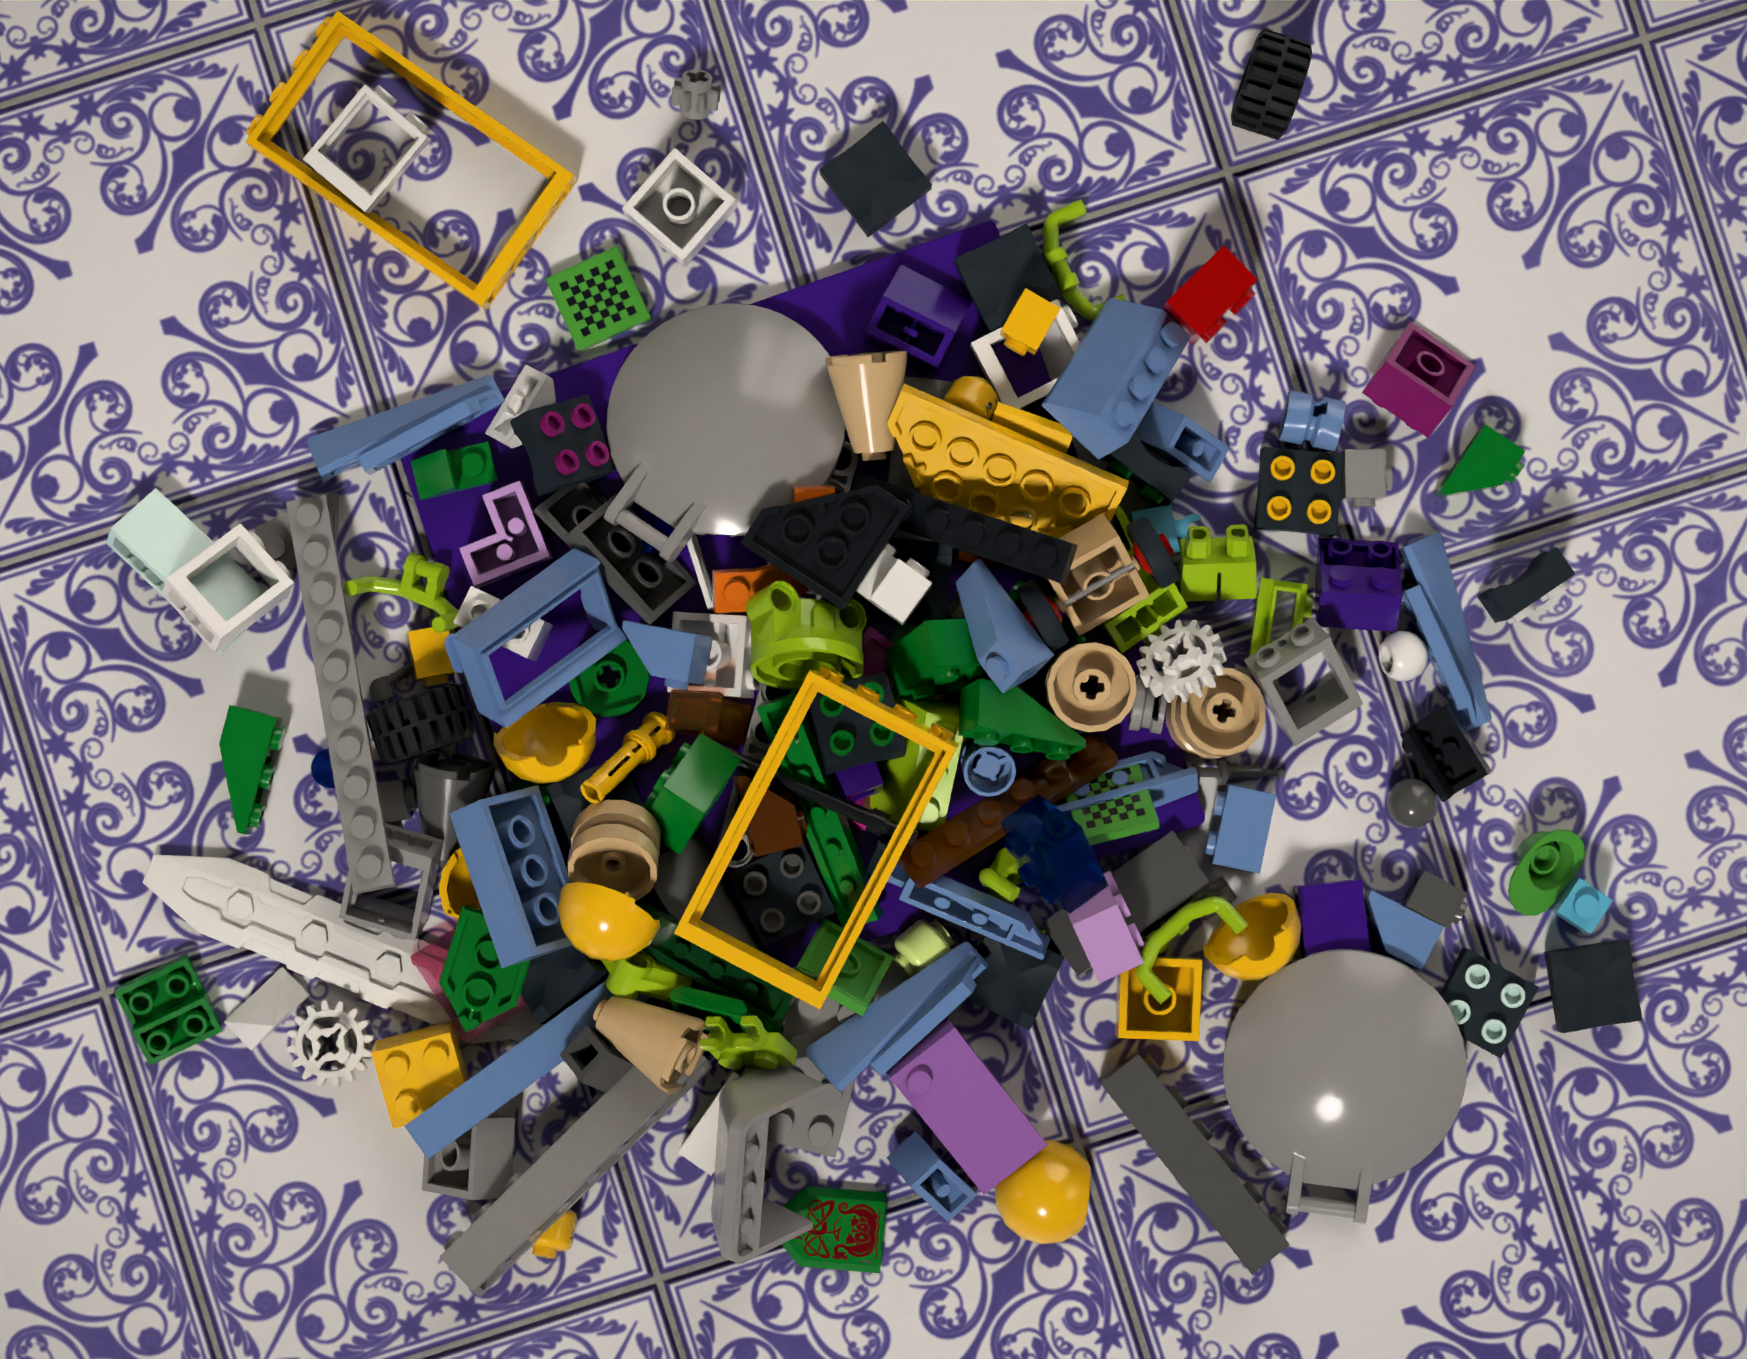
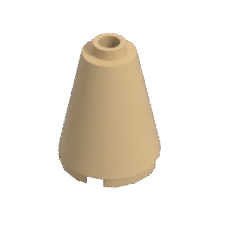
[826,351,907,461]
[593,995,709,1095]

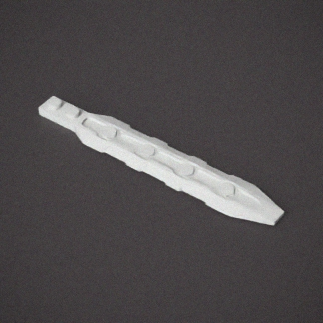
[142,855,545,1044]

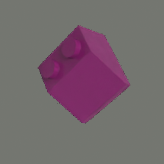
[1362,321,1475,438]

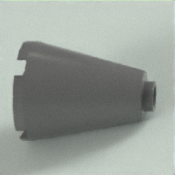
[414,753,495,867]

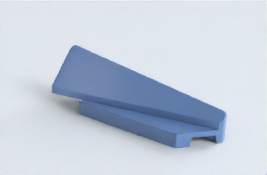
[307,375,505,480]
[1399,533,1492,731]
[1007,751,1198,860]
[866,840,1051,960]
[804,942,988,1092]

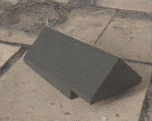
[533,481,697,625]

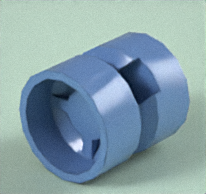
[1278,390,1346,452]
[960,737,1016,797]

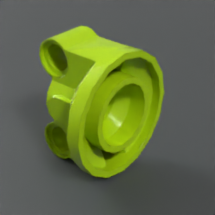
[746,581,867,691]

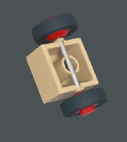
[1016,514,1179,652]

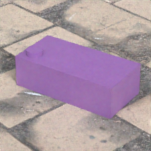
[886,1016,1047,1195]

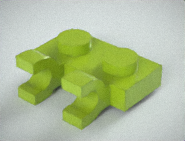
[699,1016,798,1070]

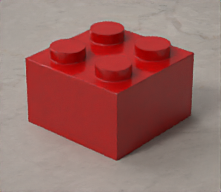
[1162,245,1258,346]

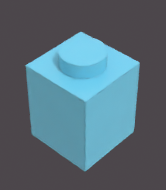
[1549,877,1613,934]

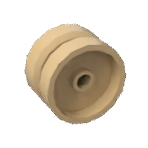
[1044,642,1137,732]
[1166,668,1266,759]
[568,800,661,901]

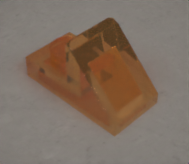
[664,690,751,747]

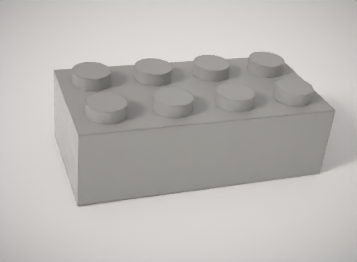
[767,996,875,1158]

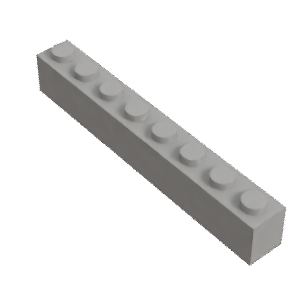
[439,1055,712,1297]

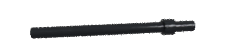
[695,735,919,846]

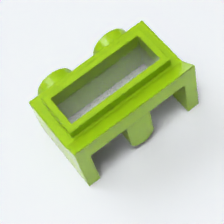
[1245,577,1314,658]

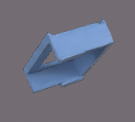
[444,548,628,728]

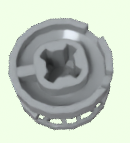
[1128,674,1167,734]

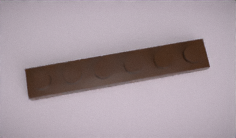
[897,732,1118,889]

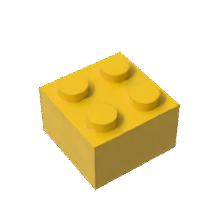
[1115,956,1202,1041]
[371,1021,469,1129]

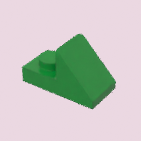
[411,441,499,500]

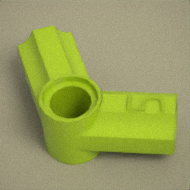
[601,950,693,1002]

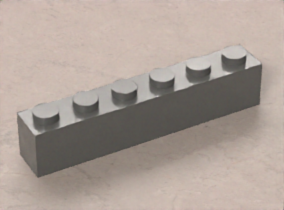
[1099,1051,1290,1275]

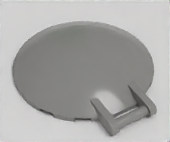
[604,303,846,563]
[1223,949,1467,1224]

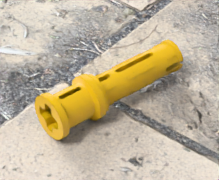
[580,712,675,804]

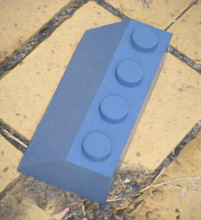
[1041,298,1191,460]
[449,785,572,968]

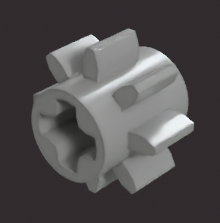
[671,69,721,120]

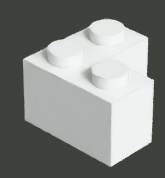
[857,544,932,626]

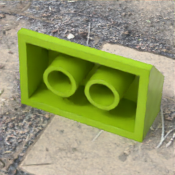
[870,690,963,831]

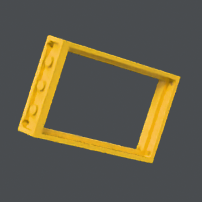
[245,10,577,311]
[674,665,959,1010]

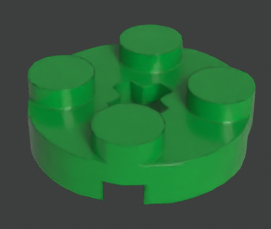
[569,640,650,717]

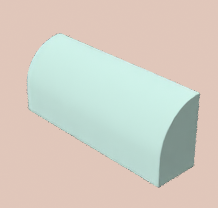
[106,488,266,652]

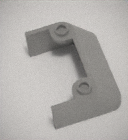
[711,1066,825,1264]

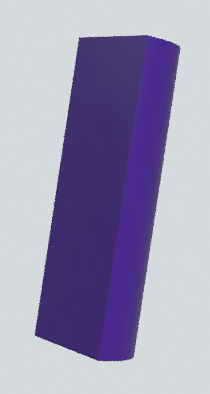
[1293,880,1370,958]

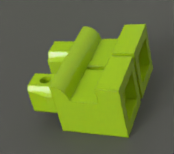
[1177,524,1257,602]

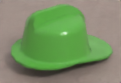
[1508,829,1585,916]

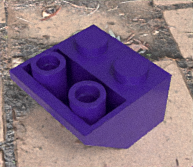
[865,265,973,373]
[1314,538,1403,632]

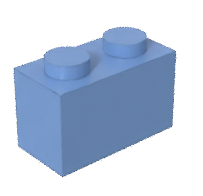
[1204,784,1276,874]

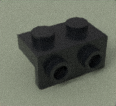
[1400,703,1492,802]

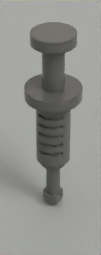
[1191,759,1285,786]

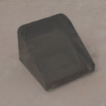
[1189,876,1237,921]

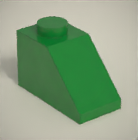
[1435,424,1526,498]

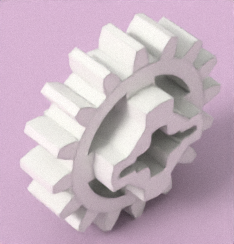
[1137,620,1227,703]
[286,999,376,1088]

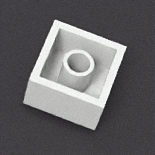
[622,147,737,267]

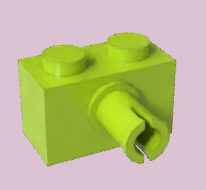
[1099,566,1188,653]

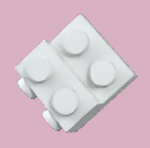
[667,612,761,698]

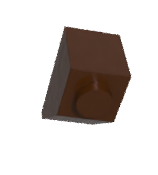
[732,774,807,857]

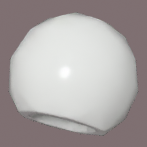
[1378,631,1429,681]

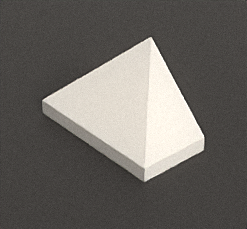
[485,364,556,448]
[224,966,310,1051]

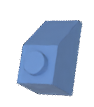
[1136,402,1230,482]
[622,620,712,690]
[1364,889,1444,970]
[887,1131,977,1222]

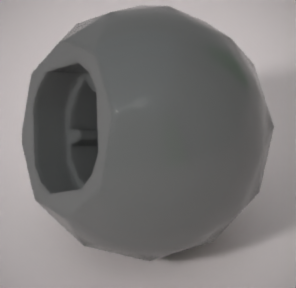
[1386,778,1438,829]

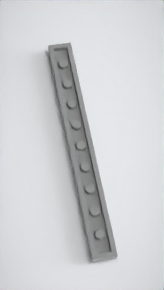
[286,494,396,894]

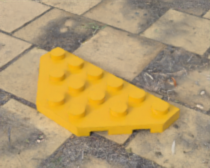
[887,384,1129,538]

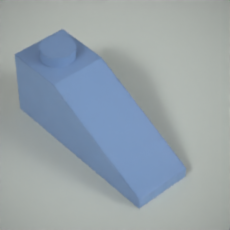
[956,559,1054,694]

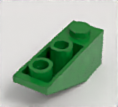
[959,678,1086,760]
[219,705,286,834]

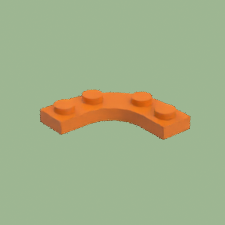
[712,486,835,613]

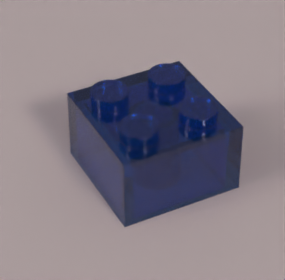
[1000,794,1109,913]

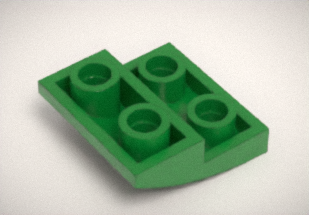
[114,953,223,1066]

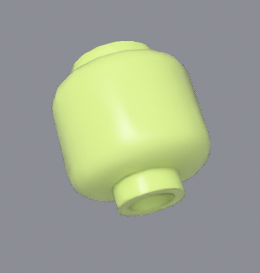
[894,919,955,977]

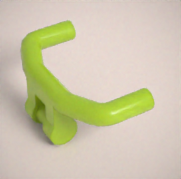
[1043,199,1126,321]
[344,552,459,633]
[979,847,1046,933]
[1135,896,1249,1004]

